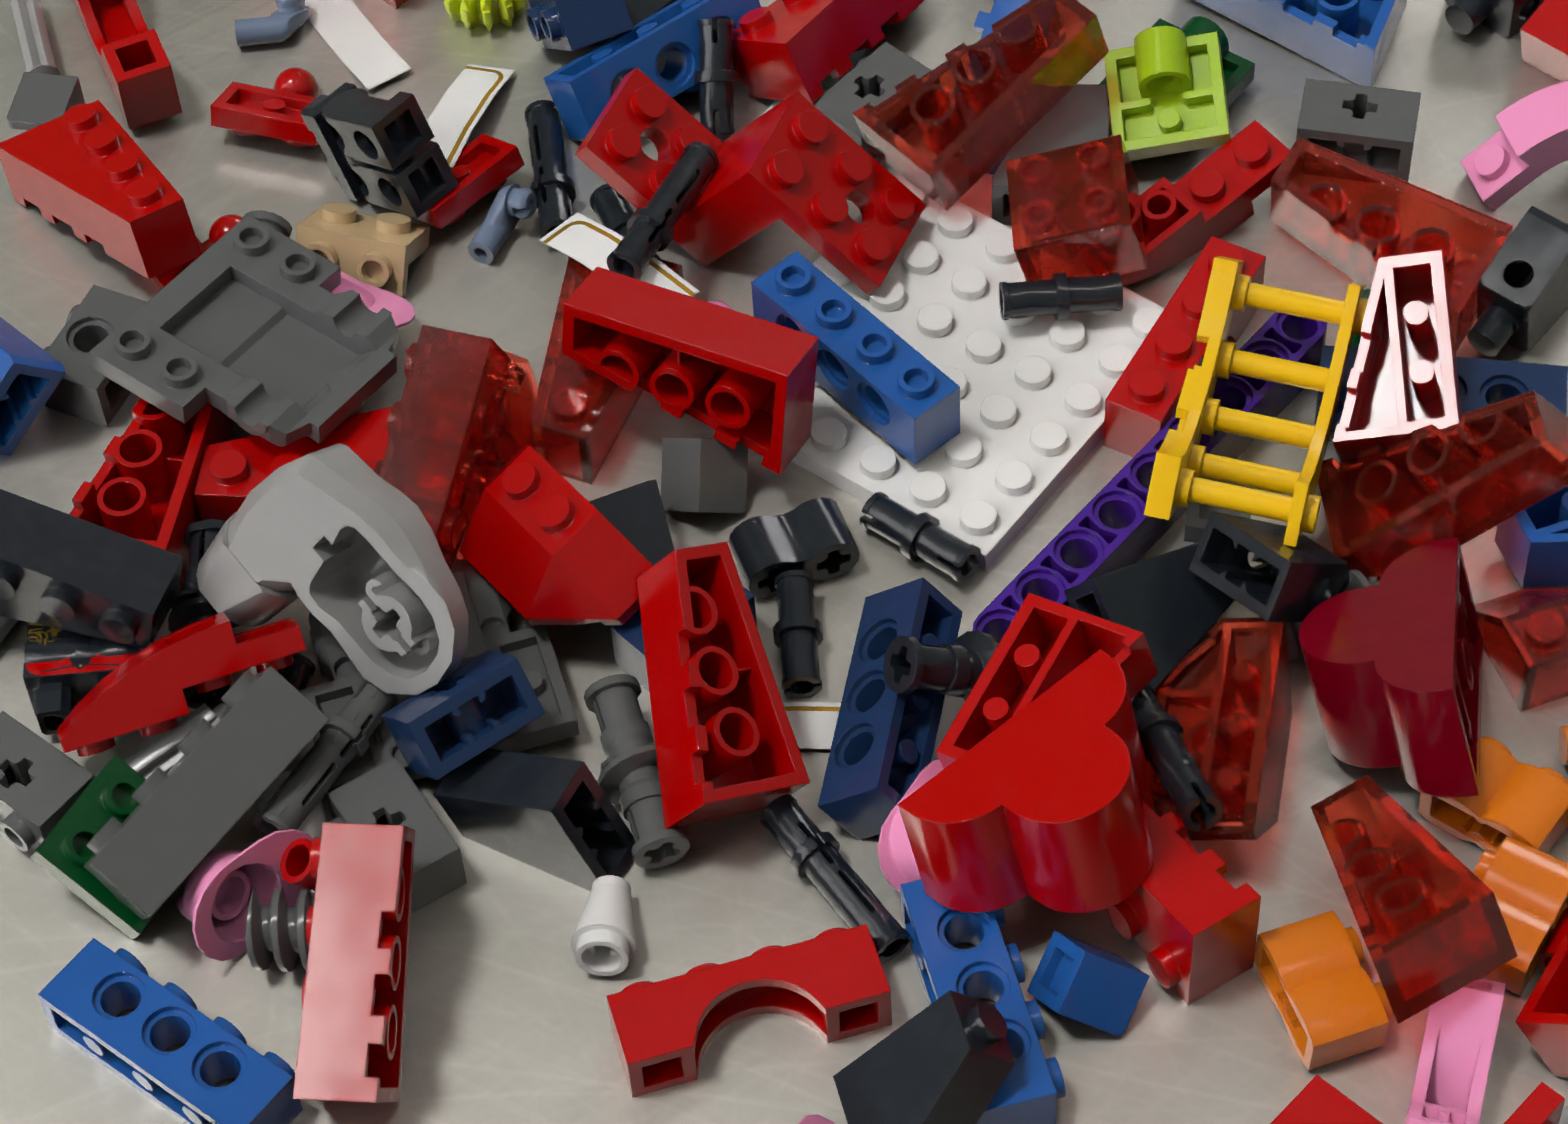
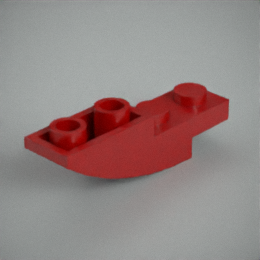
[1075,120,1296,286]
[56,612,306,757]

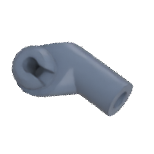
[235,0,310,47]
[467,184,537,264]

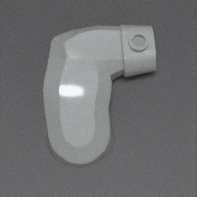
[196,443,469,695]

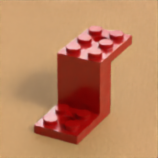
[574,67,926,294]

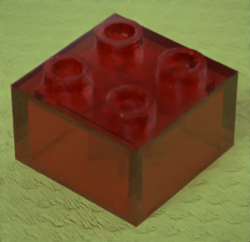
[1006,134,1147,281]

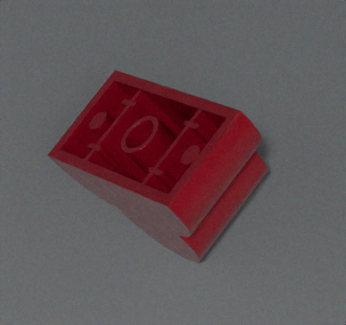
[1299,537,1483,798]

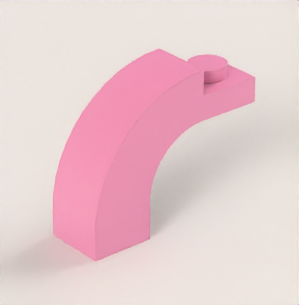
[1460,81,1568,210]
[1405,969,1506,1124]

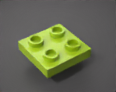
[1103,26,1231,163]

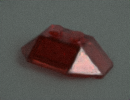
[1146,617,1292,841]

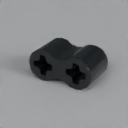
[728,497,860,599]

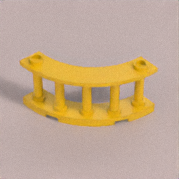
[1144,256,1368,547]

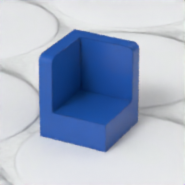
[1027,930,1150,1036]

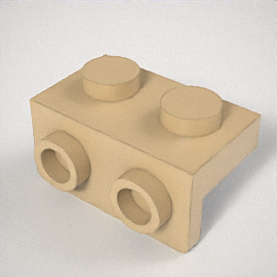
[295,202,430,298]

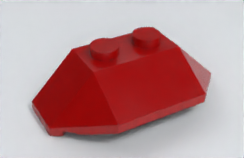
[459,444,653,625]

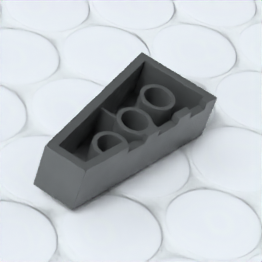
[83,666,329,920]

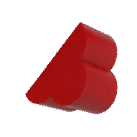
[898,649,1154,913]

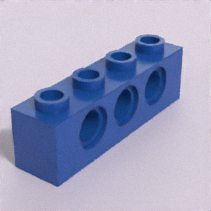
[543,0,761,141]
[751,251,960,465]
[900,879,1066,1124]
[38,938,303,1124]

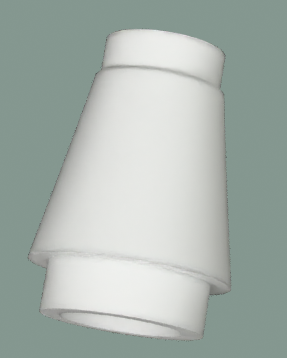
[570,875,637,976]

